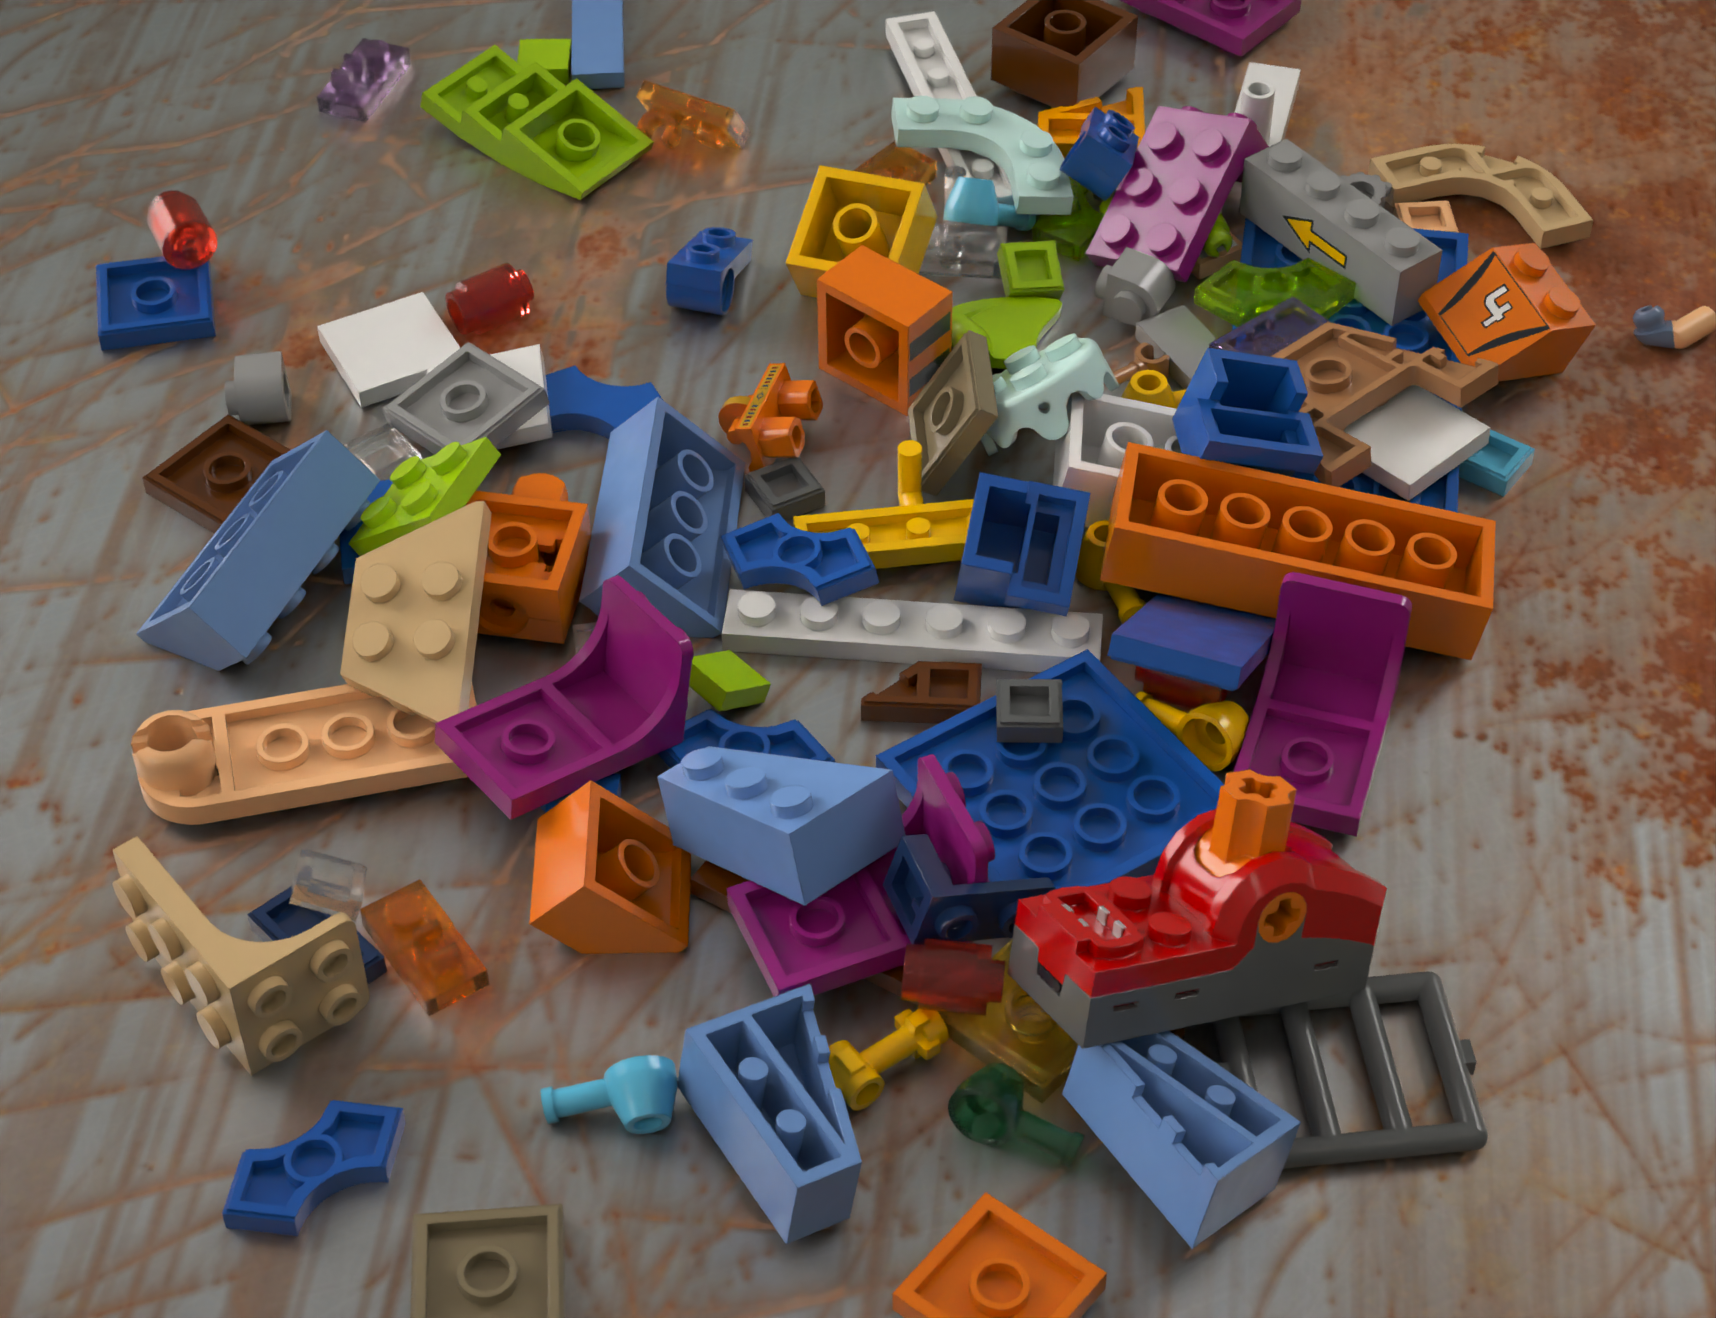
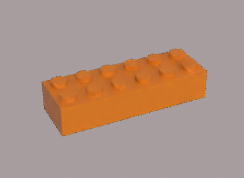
[1100,442,1496,660]

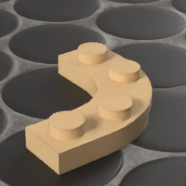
[1368,144,1593,249]

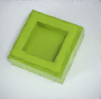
[517,39,572,84]
[997,241,1064,299]
[689,650,771,712]

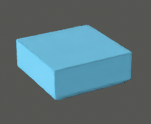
[1459,429,1535,497]

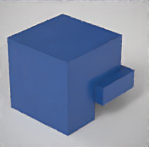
[1172,348,1323,477]
[953,472,1091,617]

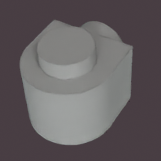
[1095,247,1175,326]
[225,351,292,426]

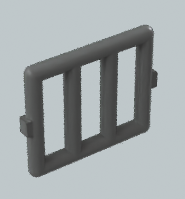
[1212,971,1489,1169]

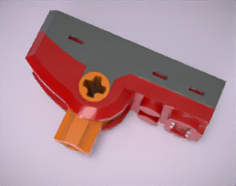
[1007,769,1387,1049]

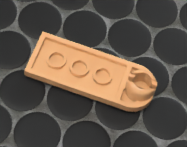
[131,683,477,825]

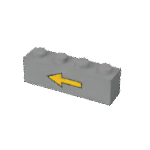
[1239,138,1442,326]

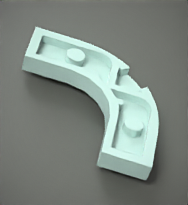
[891,95,1073,215]

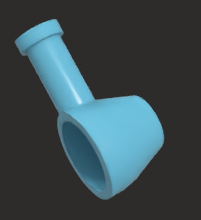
[943,176,1036,231]
[541,1055,677,1134]

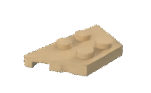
[340,501,492,723]

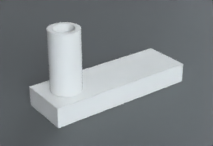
[1234,62,1301,147]

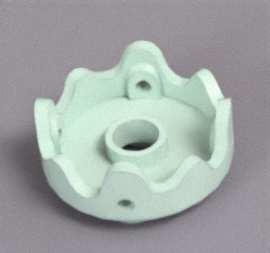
[980,334,1120,456]

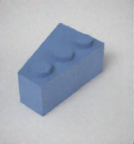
[657,746,905,905]
[677,984,862,1244]
[1062,1031,1301,1249]

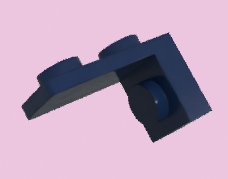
[883,834,1056,946]

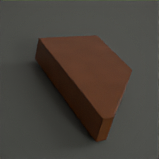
[861,661,982,724]

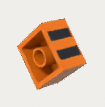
[817,245,953,416]

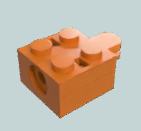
[465,473,591,644]

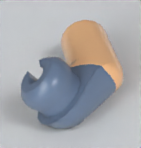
[1632,305,1716,349]

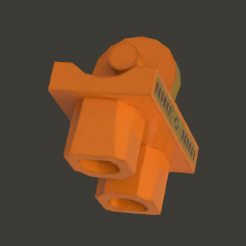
[718,363,823,472]

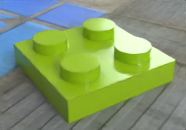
[348,437,501,556]

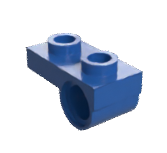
[1060,107,1139,201]
[666,227,753,315]

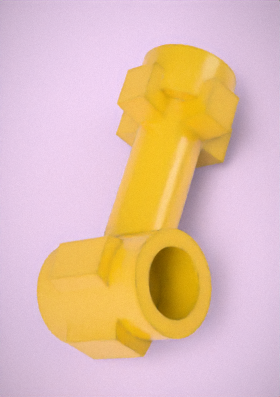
[829,1004,949,1111]

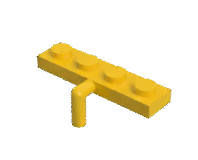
[793,440,974,569]

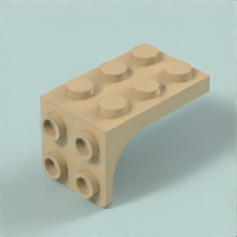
[112,836,370,1076]

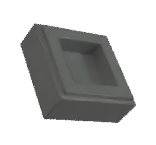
[744,457,825,521]
[996,679,1063,743]

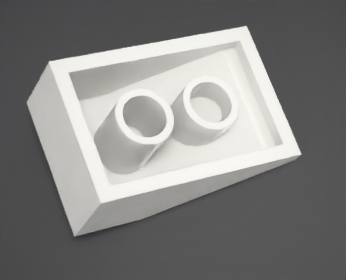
[1053,392,1181,527]

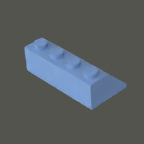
[579,397,746,638]
[136,430,381,671]

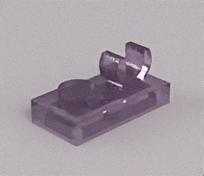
[317,38,411,123]

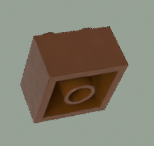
[991,0,1138,108]

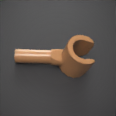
[1113,343,1170,385]

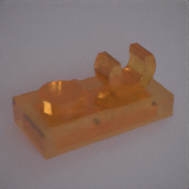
[636,80,751,151]
[360,879,490,1016]

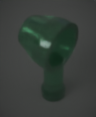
[948,1062,1085,1169]

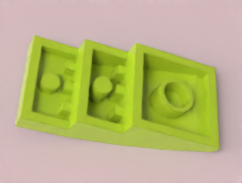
[420,45,654,200]

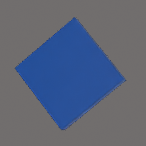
[96,251,216,351]

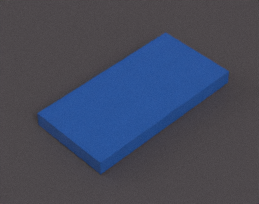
[1107,593,1276,691]

